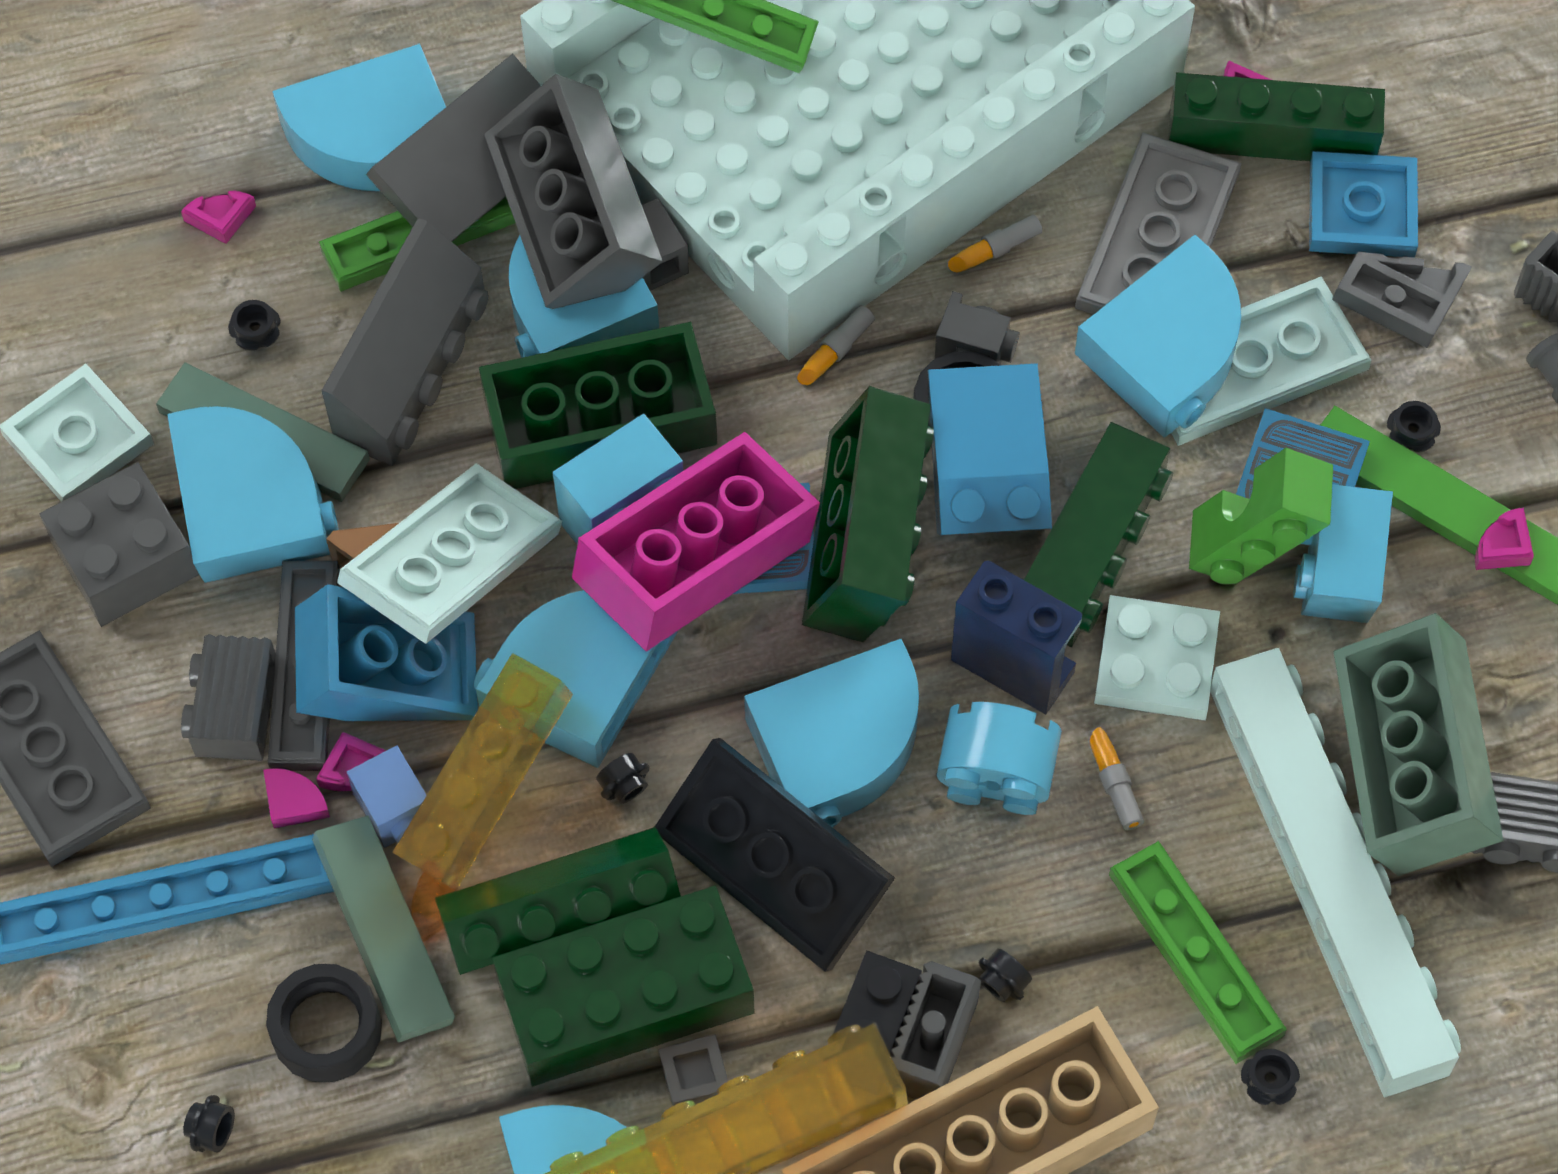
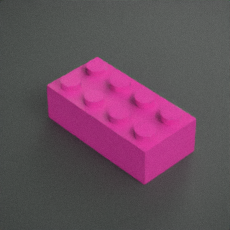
[572,432,820,652]

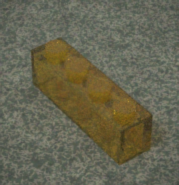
[392,653,573,891]

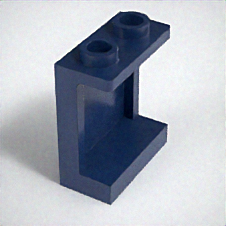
[951,561,1082,715]

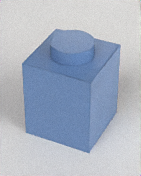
[346,745,435,848]

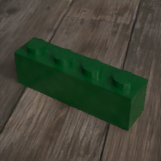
[1168,72,1385,162]
[1024,422,1173,647]
[435,827,681,975]

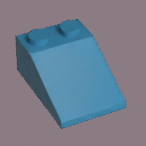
[928,363,1052,535]
[295,584,478,721]

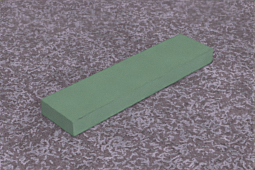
[156,362,370,502]
[312,815,455,1043]

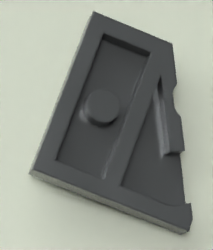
[1332,252,1472,348]

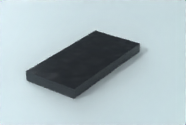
[654,738,895,972]

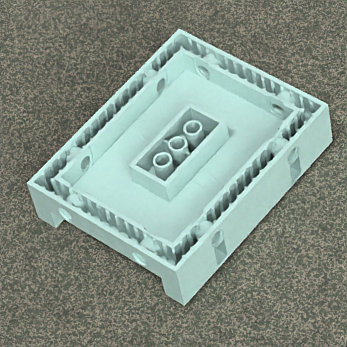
[520,0,1195,361]

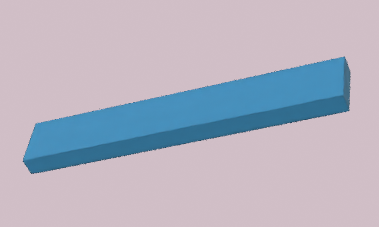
[0,834,334,965]

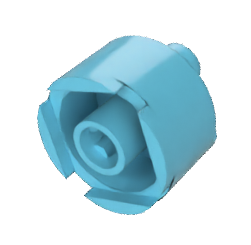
[936,702,1062,815]

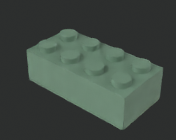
[1333,613,1504,876]

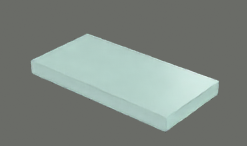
[1171,276,1372,446]
[337,463,562,644]

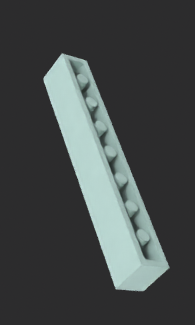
[1210,648,1461,1098]

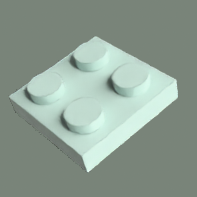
[0,364,154,502]
[1094,595,1220,720]

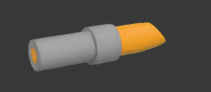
[948,214,1043,273]
[797,305,875,385]
[1090,727,1145,830]

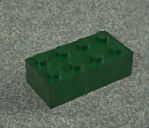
[479,321,718,489]
[802,386,934,642]
[492,885,755,1087]

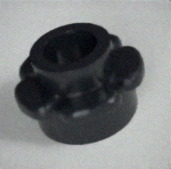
[228,300,281,351]
[1387,401,1441,452]
[596,753,650,804]
[978,948,1032,1002]
[1241,1049,1300,1105]
[183,1095,235,1153]

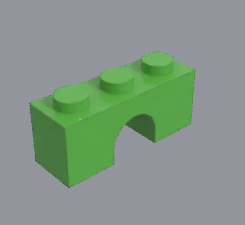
[1189,448,1333,585]

